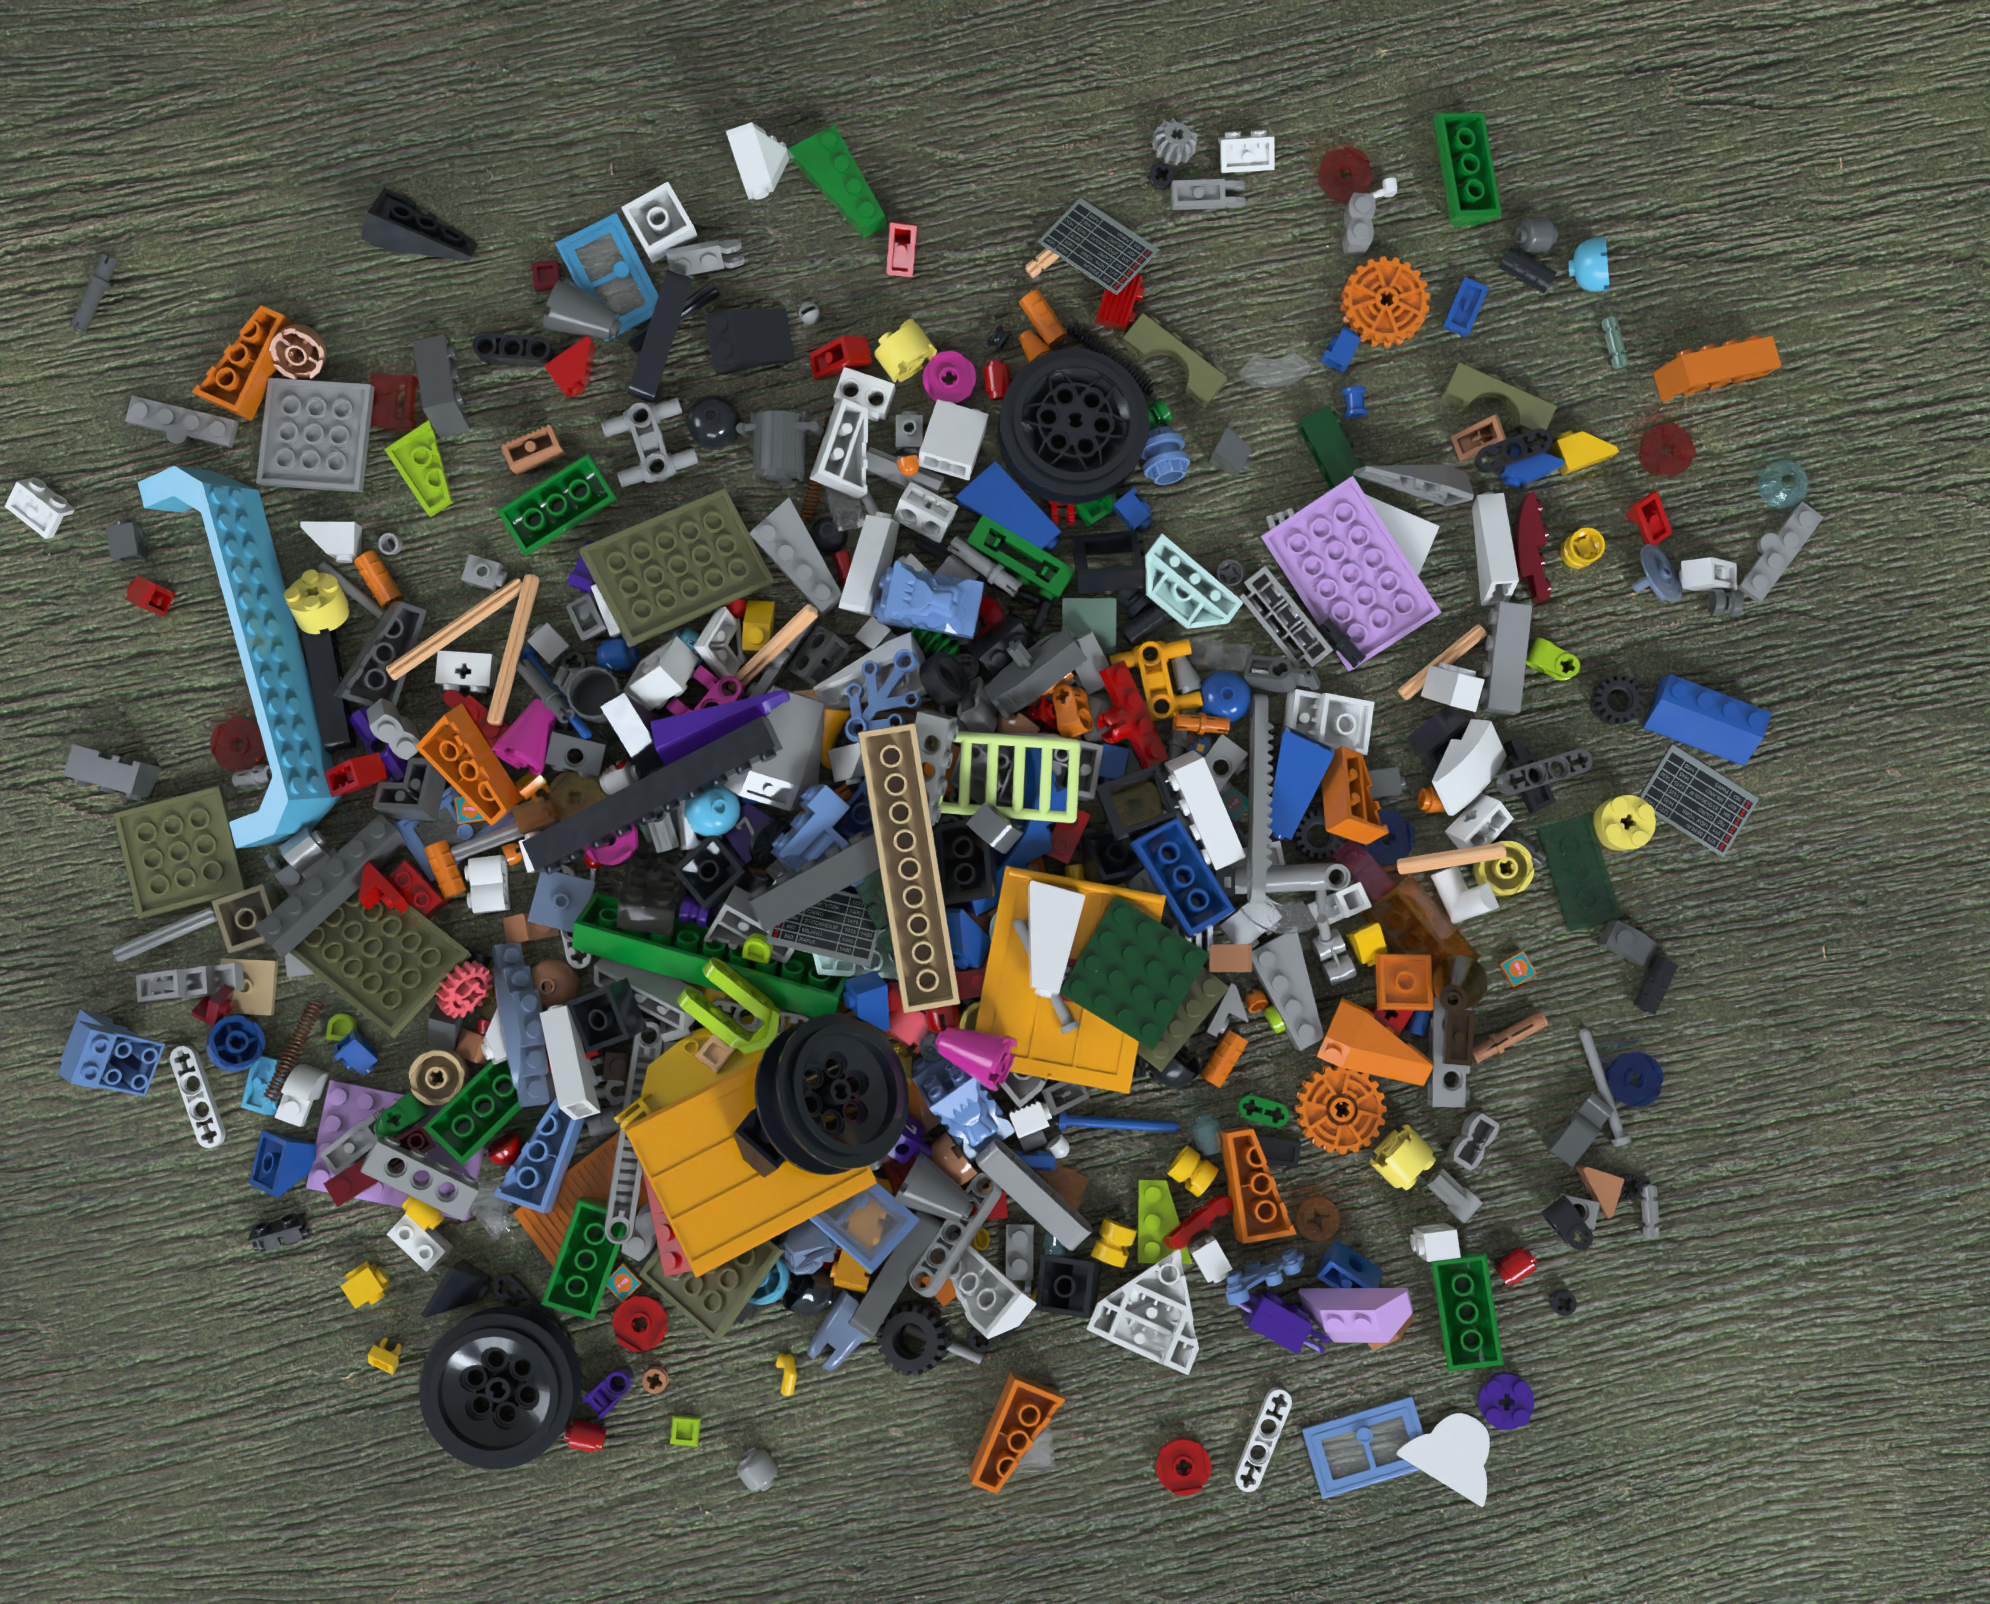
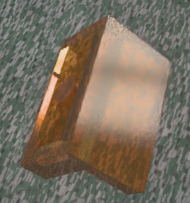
[1033,1163,1089,1211]

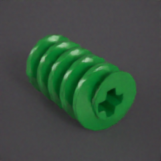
[909,627,966,658]

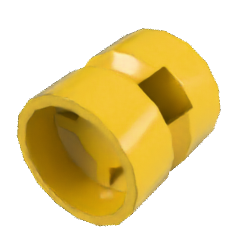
[1560,528,1605,569]
[1167,1145,1219,1197]
[1091,1218,1137,1268]

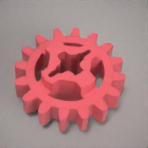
[436,961,493,1018]

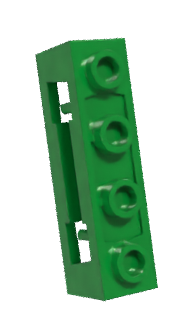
[966,515,1075,601]

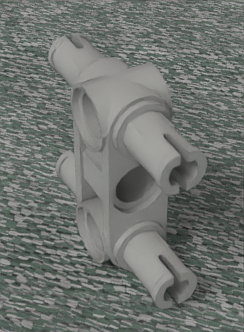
[601,398,699,488]

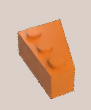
[1322,746,1389,845]

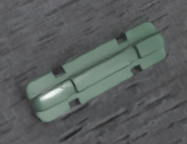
[1601,316,1628,369]

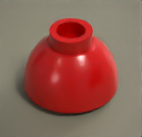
[486,1132,523,1169]

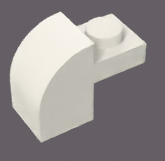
[275,1064,330,1127]

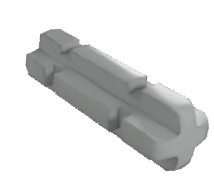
[1641,1184,1660,1239]

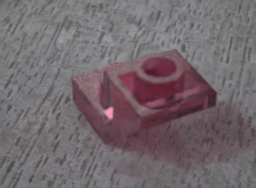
[1332,840,1394,902]

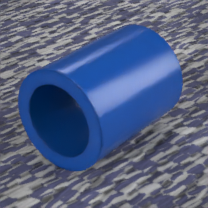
[1405,1010,1430,1037]

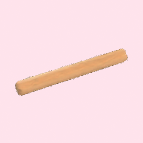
[728,604,818,693]

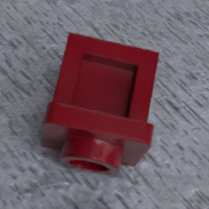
[191,984,234,1027]

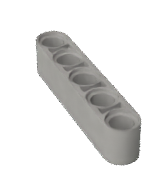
[975,1138,1093,1251]
[909,1173,1002,1297]

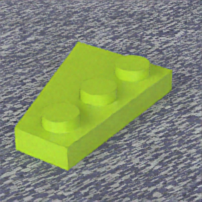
[384,420,453,517]
[1137,1179,1192,1264]

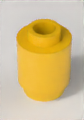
[402,1196,444,1231]

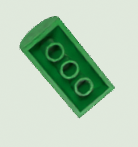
[1432,112,1502,227]
[496,453,618,557]
[423,1060,521,1166]
[541,1196,626,1320]
[1431,1251,1504,1372]

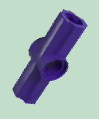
[348,707,408,783]

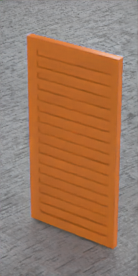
[513,1132,649,1267]

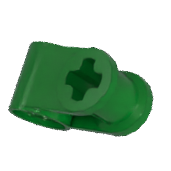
[374,1091,430,1138]

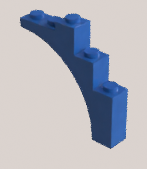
[962,747,1067,916]

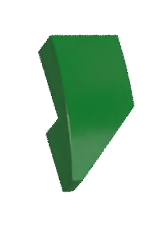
[1074,491,1117,528]

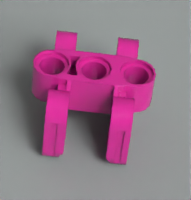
[666,665,744,715]

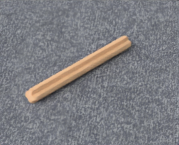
[487,574,539,726]
[386,578,523,680]

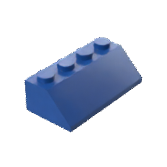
[1642,674,1772,766]

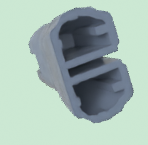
[807,1288,884,1371]

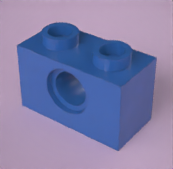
[1316,1240,1383,1288]

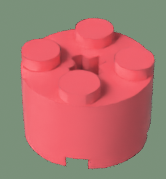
[884,1009,934,1054]

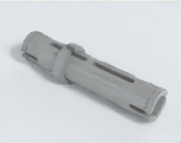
[947,536,1023,597]
[232,764,273,788]

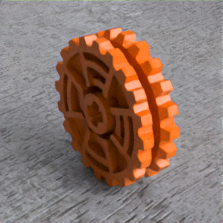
[1340,256,1430,348]
[1294,1065,1387,1154]

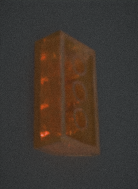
[1361,873,1480,994]

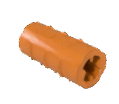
[1019,289,1068,347]
[354,550,403,608]
[424,840,467,899]
[1199,1029,1248,1088]

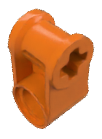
[1052,684,1093,739]

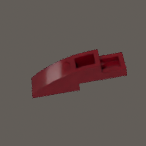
[1512,492,1552,604]
[323,1122,436,1207]

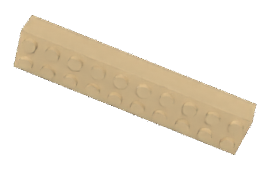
[858,723,960,1013]

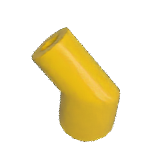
[776,1353,797,1396]

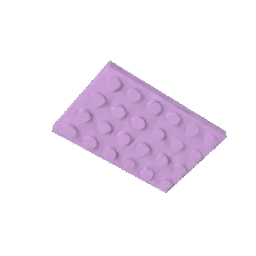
[1261,476,1442,671]
[306,1080,485,1221]

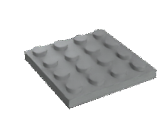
[256,378,375,493]

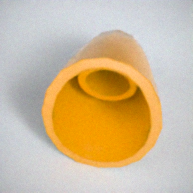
[820,708,851,769]

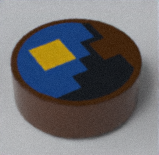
[1186,731,1212,756]

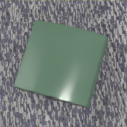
[1062,598,1116,655]

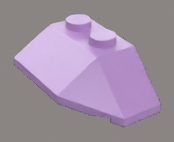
[1298,1288,1413,1343]

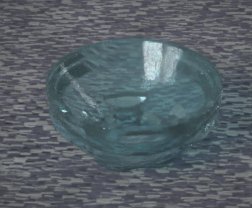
[1758,460,1809,509]

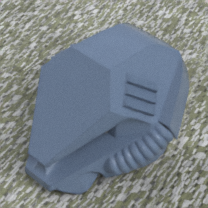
[778,1219,840,1276]

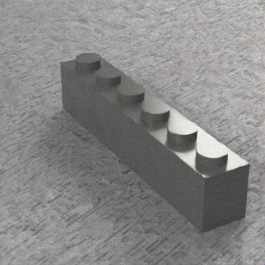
[254,814,407,958]
[746,830,880,931]

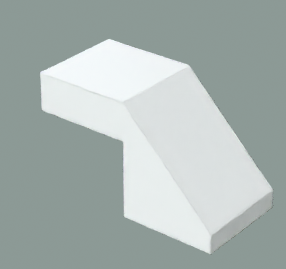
[1306,882,1372,930]

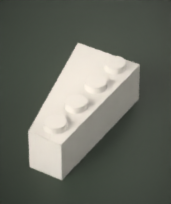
[1164,750,1246,870]

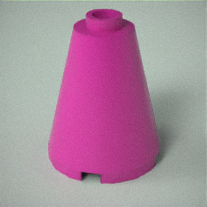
[491,699,557,776]
[935,1027,1017,1091]

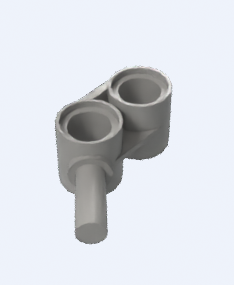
[1311,915,1357,987]

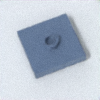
[527,872,596,933]

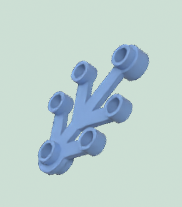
[845,649,922,743]
[1225,1249,1305,1305]

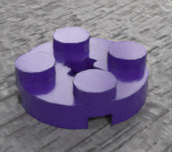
[1477,1372,1534,1430]

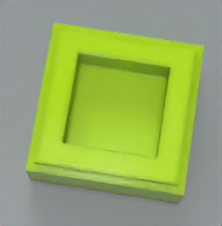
[670,1414,701,1447]

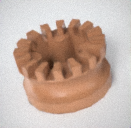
[642,1366,669,1394]

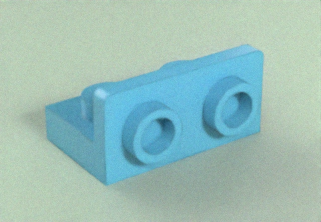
[241,1054,296,1115]

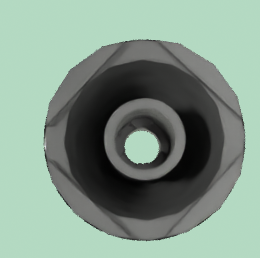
[543,277,622,340]
[893,1152,974,1222]

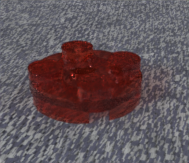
[1318,147,1373,203]
[1639,423,1696,478]
[210,717,266,772]

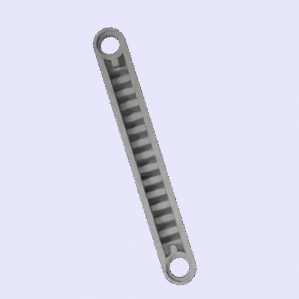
[1247,694,1274,904]
[604,1022,663,1244]

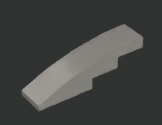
[136,963,244,1002]

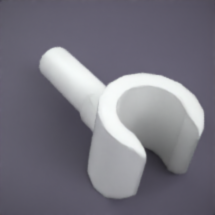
[1370,178,1397,198]

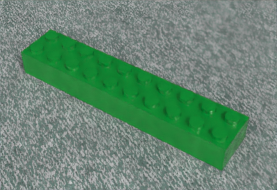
[572,892,852,1018]

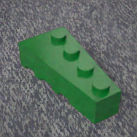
[788,124,887,239]

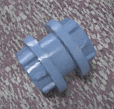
[1141,427,1190,485]

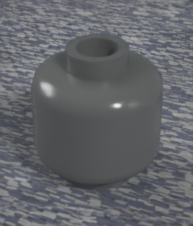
[1515,217,1558,253]

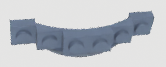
[491,943,550,1108]

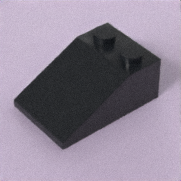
[704,308,795,374]
[935,819,999,906]

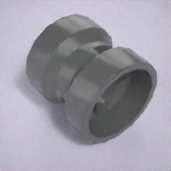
[1214,560,1244,590]
[1708,589,1744,617]

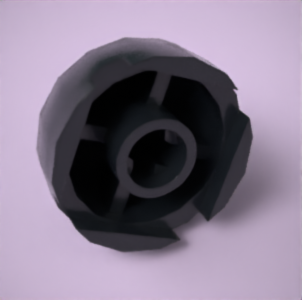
[688,395,741,450]
[1147,1045,1201,1088]
[782,1266,834,1316]

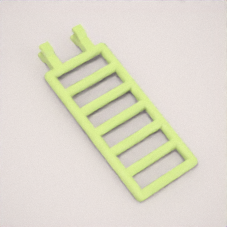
[930,731,1080,823]

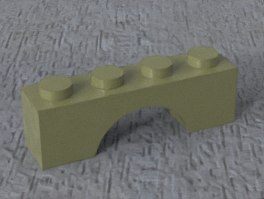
[1122,313,1228,409]
[1441,362,1557,441]

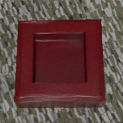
[531,260,562,292]

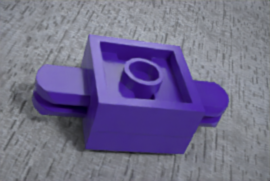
[1226,1289,1331,1355]

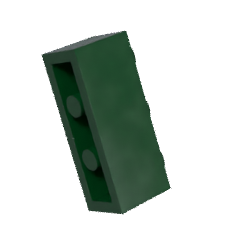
[1297,405,1365,490]

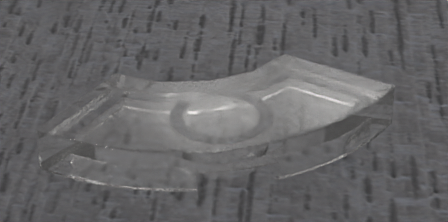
[1237,351,1313,388]
[1241,895,1318,934]

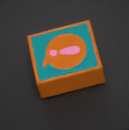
[454,796,486,825]
[1498,950,1537,988]
[606,1262,643,1302]

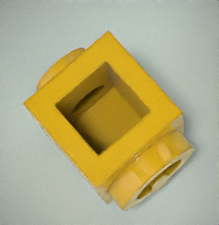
[340,1261,390,1309]

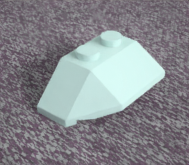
[1145,534,1243,629]

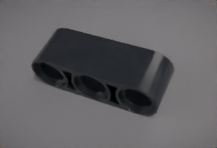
[472,333,555,367]

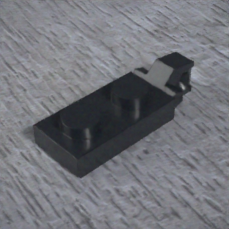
[1503,737,1556,814]

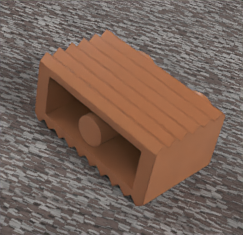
[501,424,566,475]

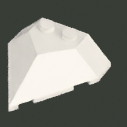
[1086,1249,1199,1375]

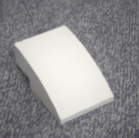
[1280,689,1374,755]
[1432,719,1507,816]

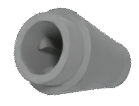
[1171,656,1202,695]

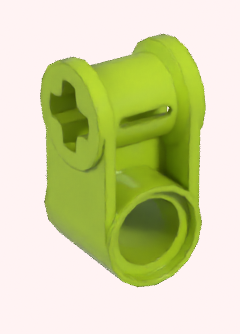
[1526,637,1580,681]

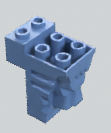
[873,561,984,639]
[771,784,880,893]
[58,1009,165,1097]
[907,1046,1015,1162]

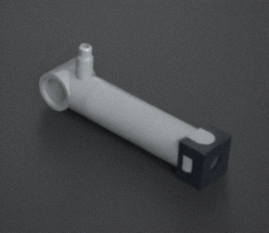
[1210,862,1351,912]

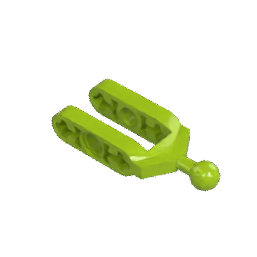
[677,957,781,1054]

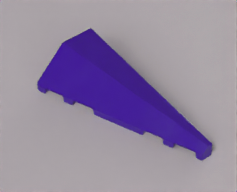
[650,689,790,766]

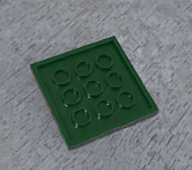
[1059,896,1210,1050]

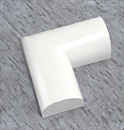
[693,607,742,680]
[1431,866,1499,924]

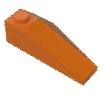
[1316,998,1434,1086]

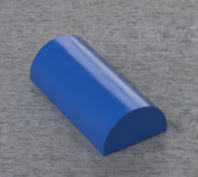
[1130,817,1235,939]

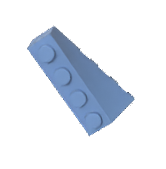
[492,1098,586,1213]

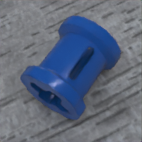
[1342,386,1368,418]

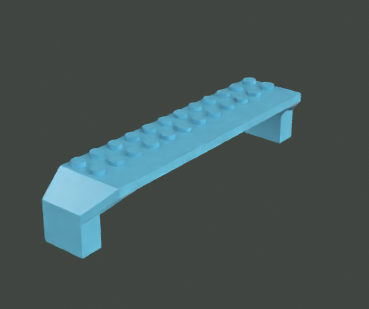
[138,466,342,848]

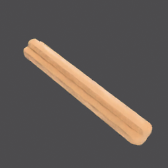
[1398,624,1487,700]
[1397,842,1507,875]

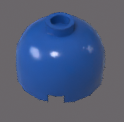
[1199,671,1252,724]
[206,1015,265,1072]

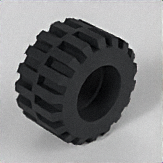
[877,1301,952,1376]

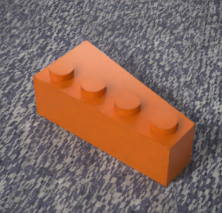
[1653,334,1782,402]
[1219,1126,1297,1244]

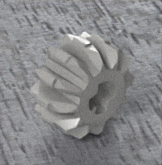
[1152,118,1198,166]

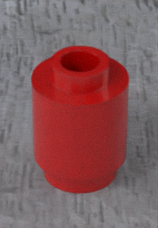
[983,360,1011,401]
[1494,1247,1537,1286]
[564,1420,607,1453]

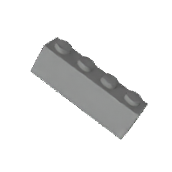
[1479,602,1532,715]
[594,957,704,1032]

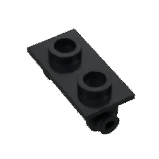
[247,1212,310,1252]

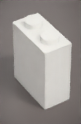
[918,399,989,481]

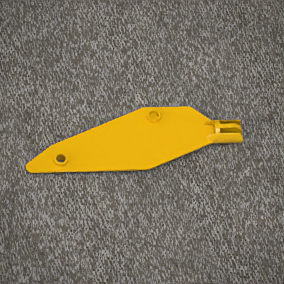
[614,1003,848,1132]

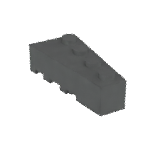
[333,601,427,707]

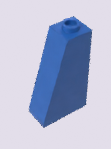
[956,461,1061,552]
[1269,725,1335,840]

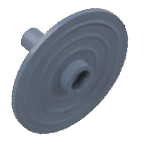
[1632,544,1682,602]

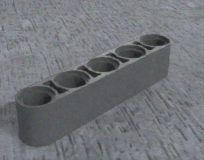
[848,1210,943,1339]

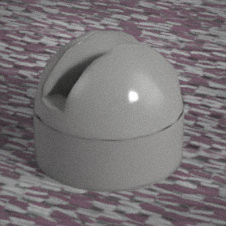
[798,301,820,325]
[378,533,403,555]

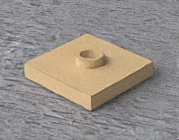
[220,958,278,1015]

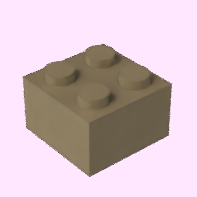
[211,883,281,953]

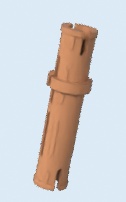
[1472,1011,1548,1064]

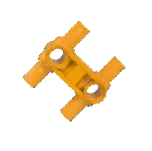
[1109,639,1203,722]

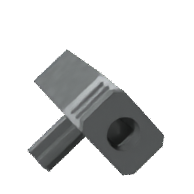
[982,624,1087,719]

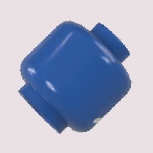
[597,637,639,673]

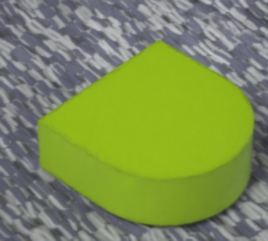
[742,933,773,964]
[1263,1005,1286,1034]
[325,1013,357,1041]

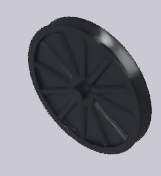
[749,818,791,865]

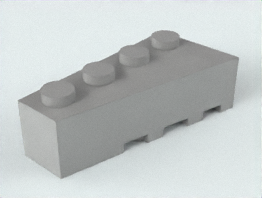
[749,498,842,617]
[1252,928,1324,1051]

